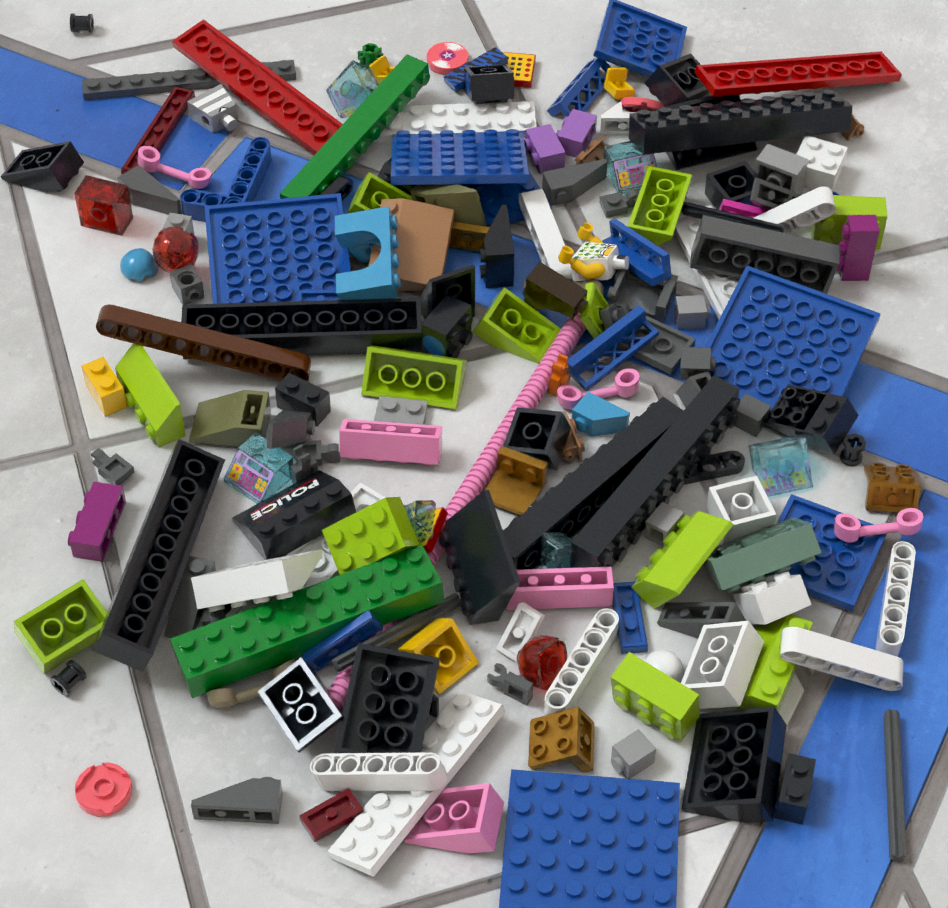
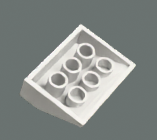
[191,549,323,612]

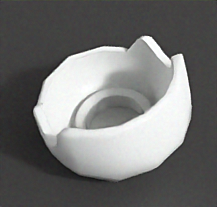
[644,650,684,683]

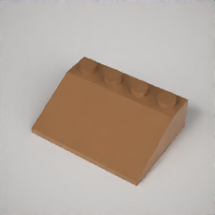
[369,198,455,291]

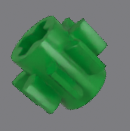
[358,43,384,70]

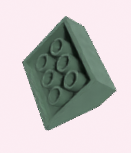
[703,517,822,593]

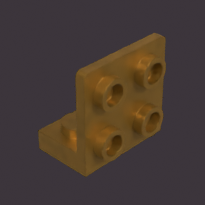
[449,222,490,252]
[485,446,548,515]
[864,462,921,512]
[528,707,594,773]

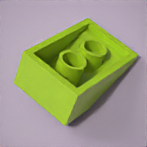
[346,172,413,214]
[472,287,561,364]

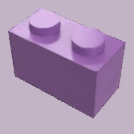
[556,109,597,157]
[524,124,565,174]

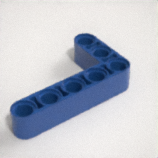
[180,137,272,222]

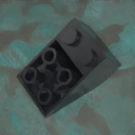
[764,384,859,455]

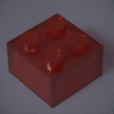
[74,175,133,236]

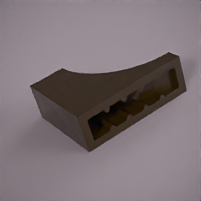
[524,262,588,320]

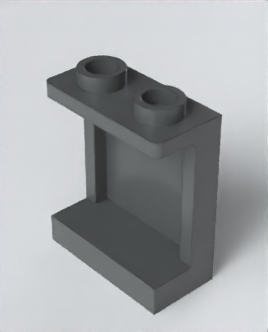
[607,267,678,323]

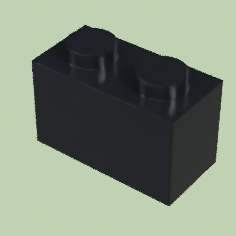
[275,373,331,427]
[775,753,816,825]

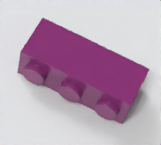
[836,215,879,281]
[68,481,126,562]

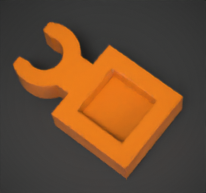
[548,353,570,397]

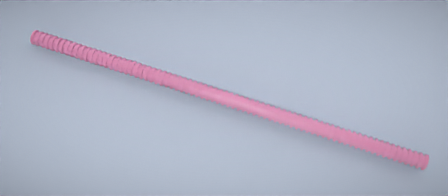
[327,313,586,732]

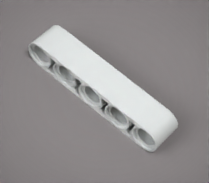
[754,187,836,234]
[519,189,573,281]
[876,541,916,657]
[544,608,619,716]
[780,627,903,691]
[310,753,448,791]

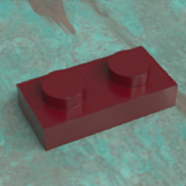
[299,788,363,842]

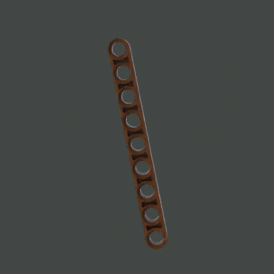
[96,304,311,381]

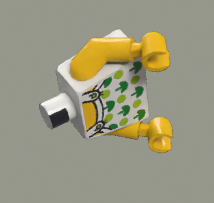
[558,222,629,281]

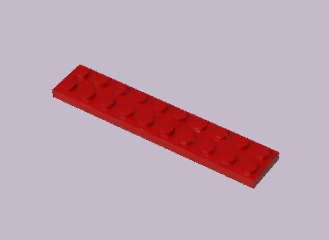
[172,19,342,155]
[695,51,902,97]

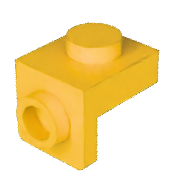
[369,56,395,84]
[604,68,635,100]

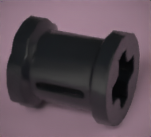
[70,13,94,33]
[840,434,866,467]
[50,660,86,696]

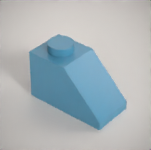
[572,391,630,436]

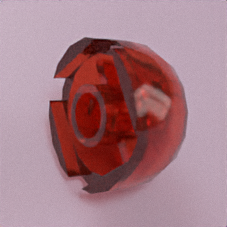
[152,227,199,273]
[517,635,567,691]

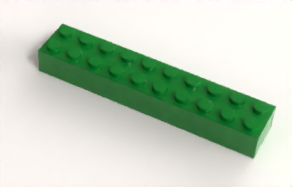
[170,544,445,698]

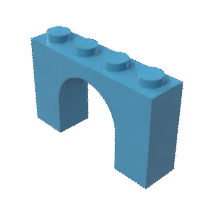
[335,206,401,300]

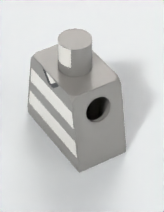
[187,84,238,132]

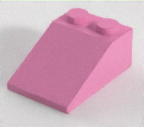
[403,783,504,854]

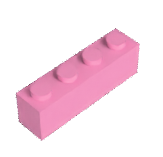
[339,419,442,465]
[506,567,614,610]

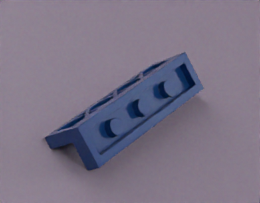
[547,57,611,117]
[602,218,672,286]
[568,305,659,391]

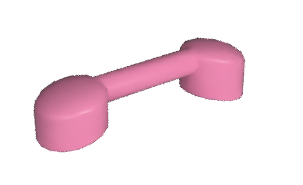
[138,146,212,189]
[557,369,640,409]
[834,508,923,543]

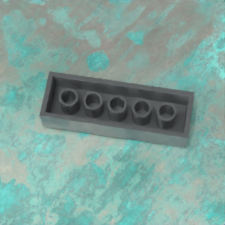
[690,215,840,294]

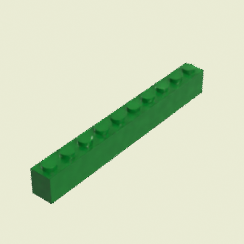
[280,54,430,199]

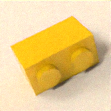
[81,356,127,416]

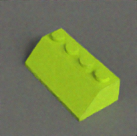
[628,166,692,246]
[115,344,186,447]
[361,346,467,409]
[631,511,734,609]
[732,614,813,712]

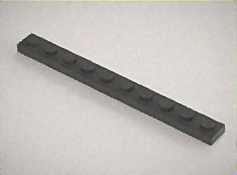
[82,60,296,100]

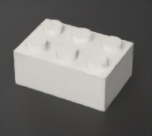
[681,621,764,709]

